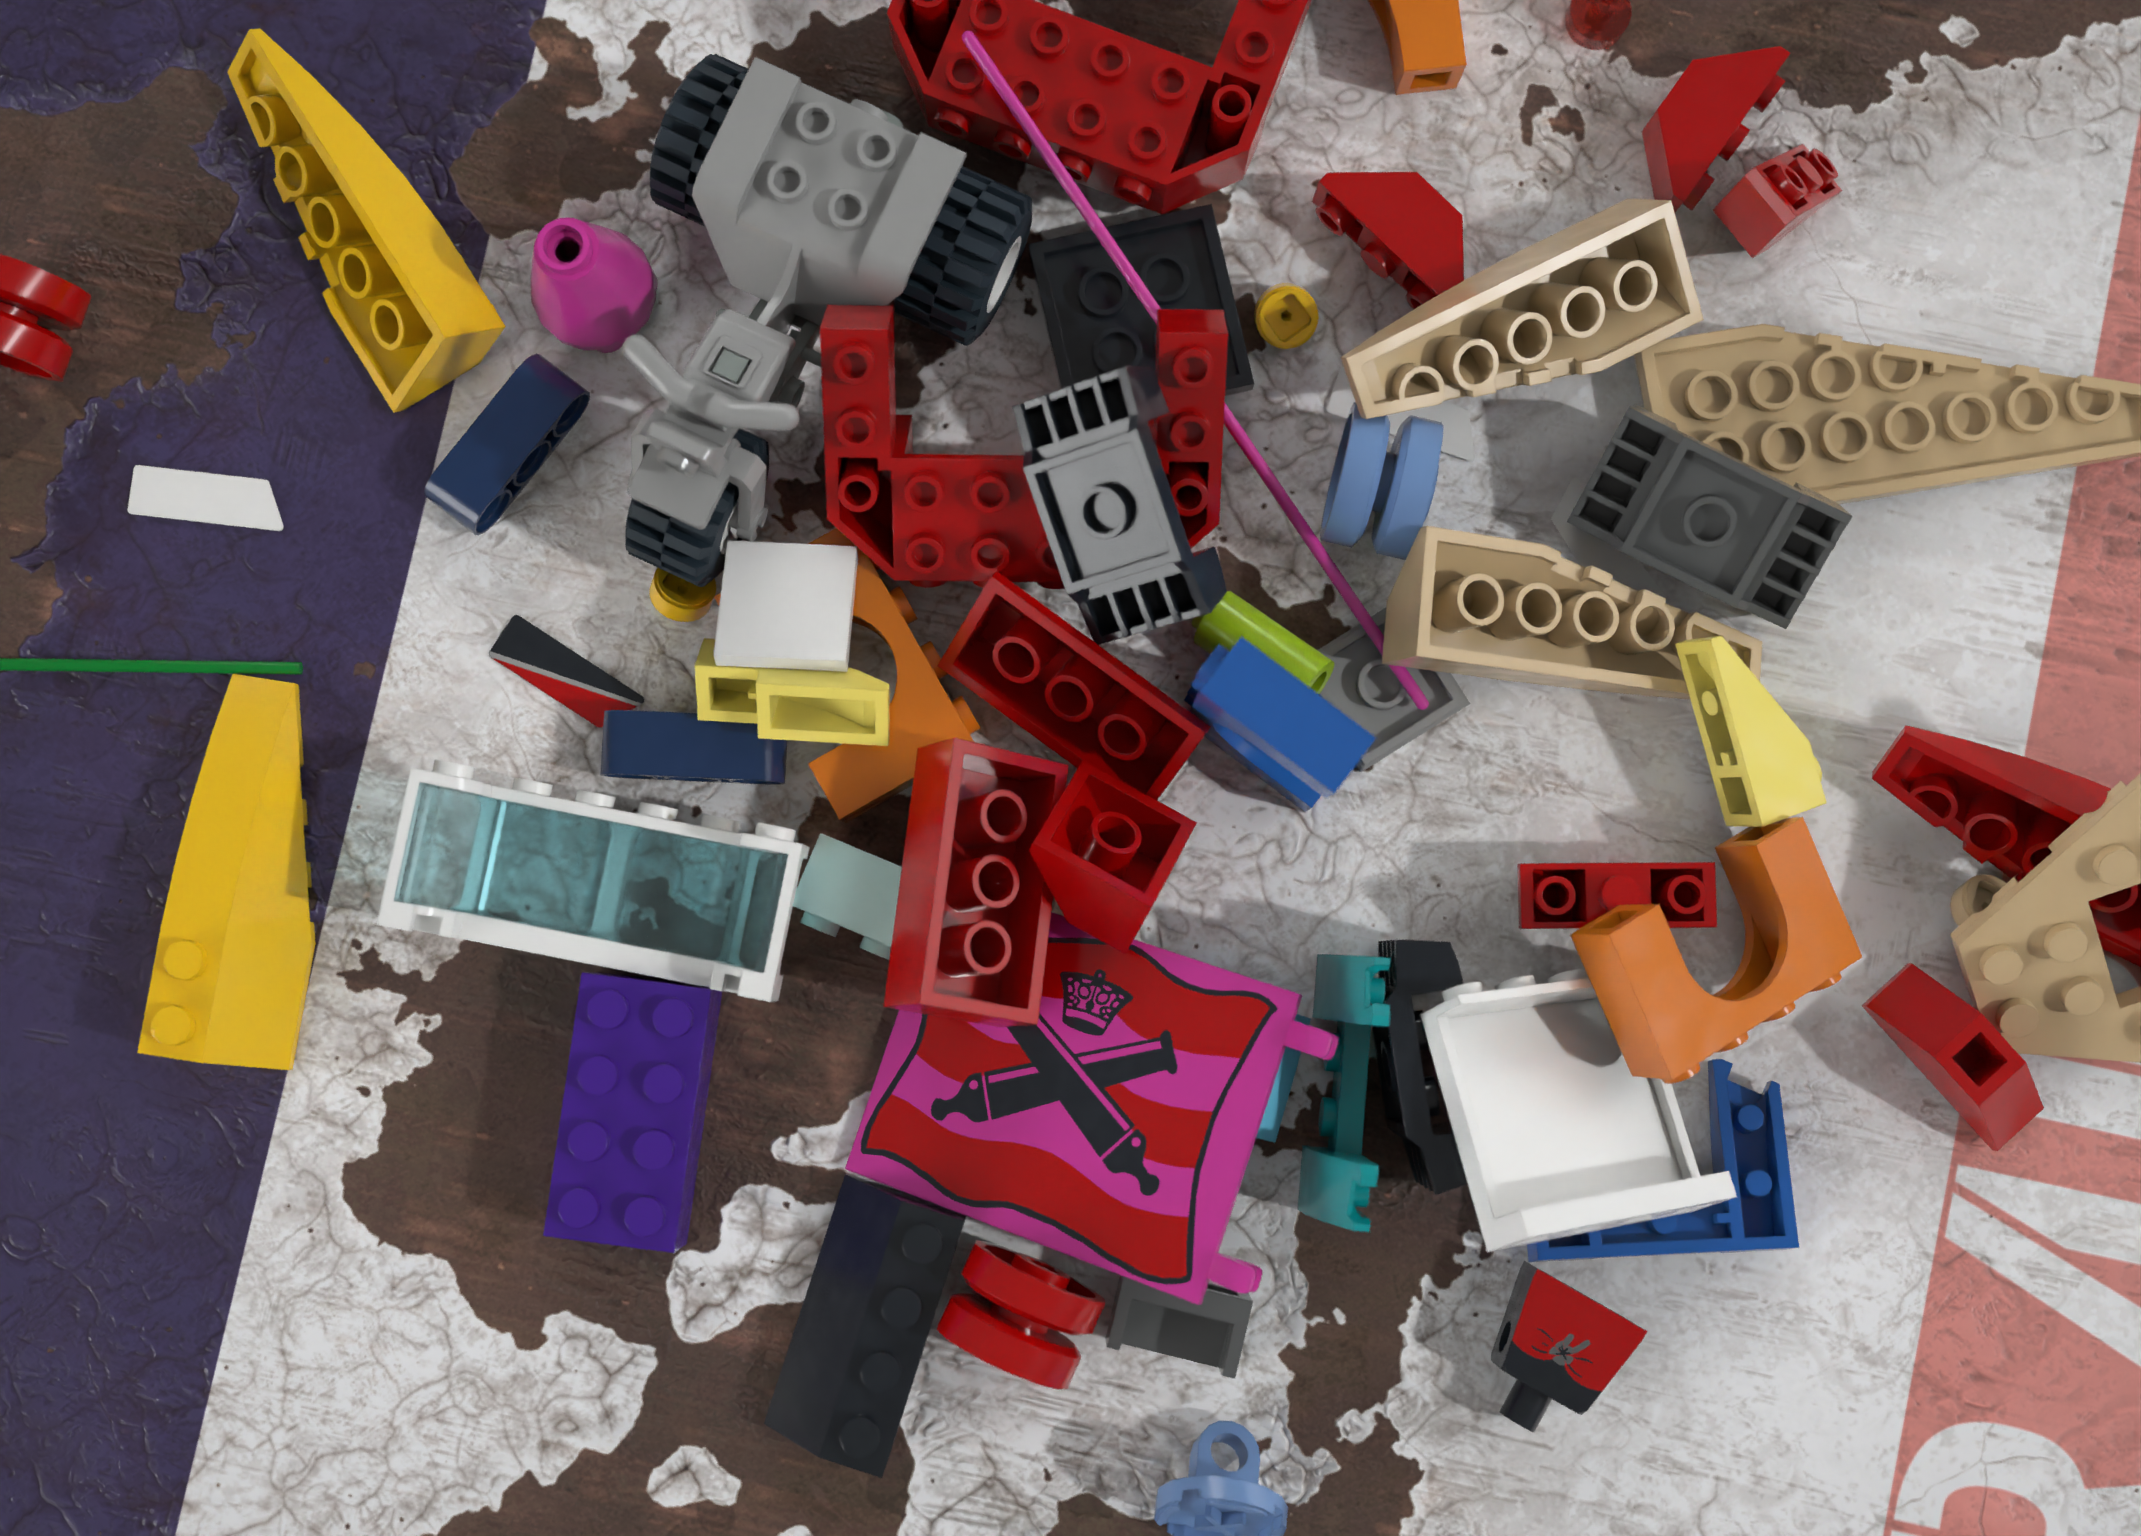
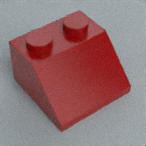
[1029,760,1197,954]

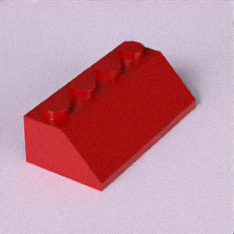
[937,571,1211,800]

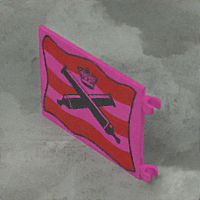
[845,912,1338,1305]

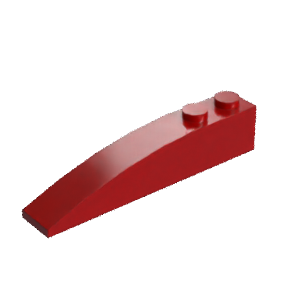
[1872,725,2141,967]

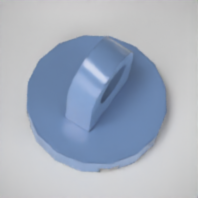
[1154,1421,1288,1536]

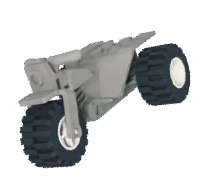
[622,54,1032,587]

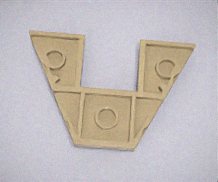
[1950,773,2141,1063]

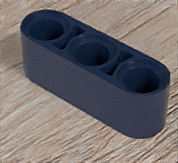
[424,354,590,535]
[600,710,787,785]

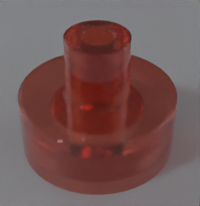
[1565,0,1632,50]

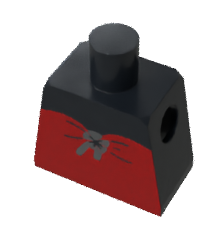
[1491,1261,1647,1433]

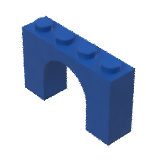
[1184,637,1376,812]

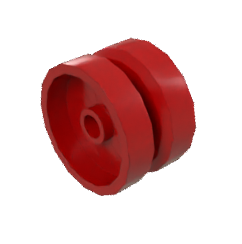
[0,254,91,382]
[937,1240,1106,1390]

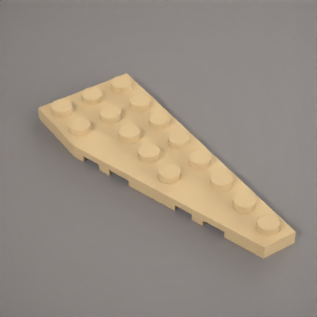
[1634,324,2141,504]

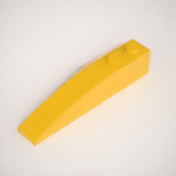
[227,29,506,413]
[137,674,316,1070]

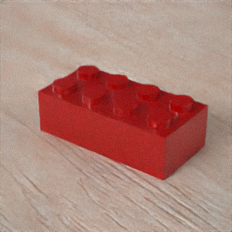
[883,738,1069,1027]

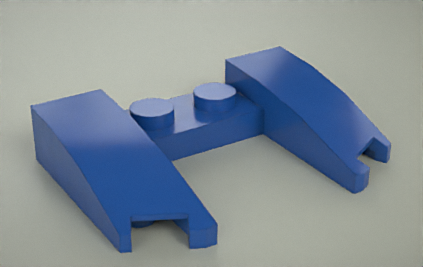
[1527,1059,1799,1262]

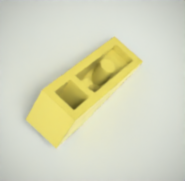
[1675,636,1827,827]

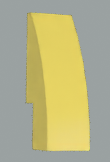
[694,638,890,746]

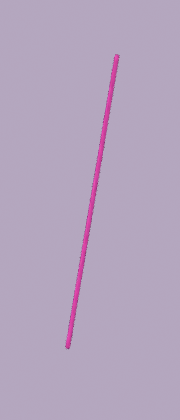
[962,31,1429,710]

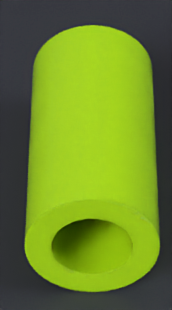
[1192,591,1334,694]

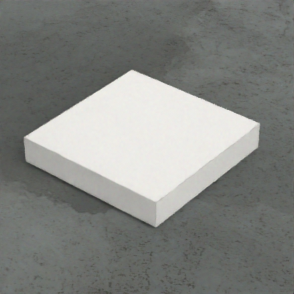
[713,540,858,672]

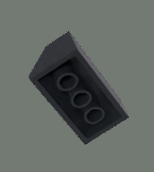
[764,1173,967,1478]

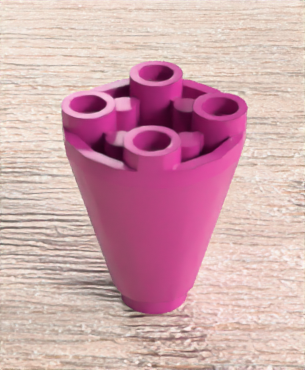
[530,218,658,353]

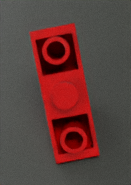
[1642,46,1790,212]
[1713,144,1842,259]
[1312,172,1464,310]
[1517,862,1717,930]
[1861,963,2044,1151]

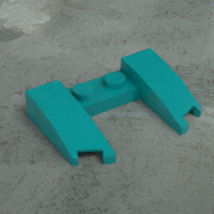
[1297,954,1390,1232]

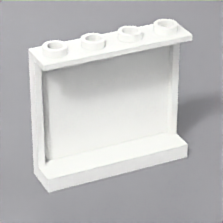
[1420,969,1737,1252]

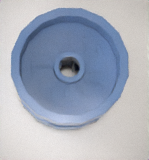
[1320,402,1444,560]

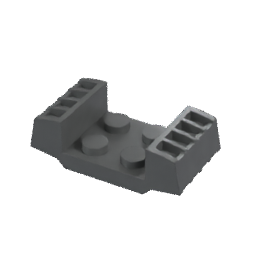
[1567,405,1853,629]

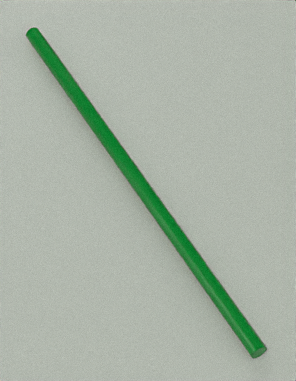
[0,658,303,675]

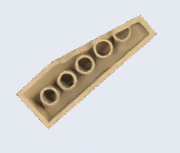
[1341,198,1704,419]
[1382,526,1763,700]

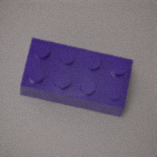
[543,972,722,1253]

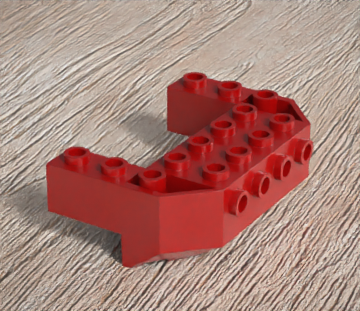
[887,0,1311,214]
[820,305,1228,589]

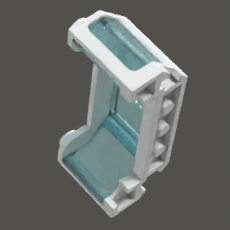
[376,760,810,1002]

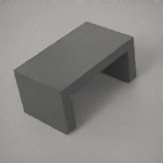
[1105,1275,1253,1379]

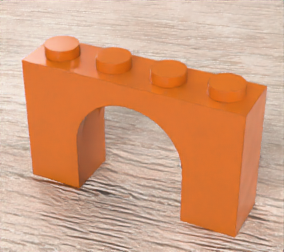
[714,528,981,823]
[1570,817,1862,1084]

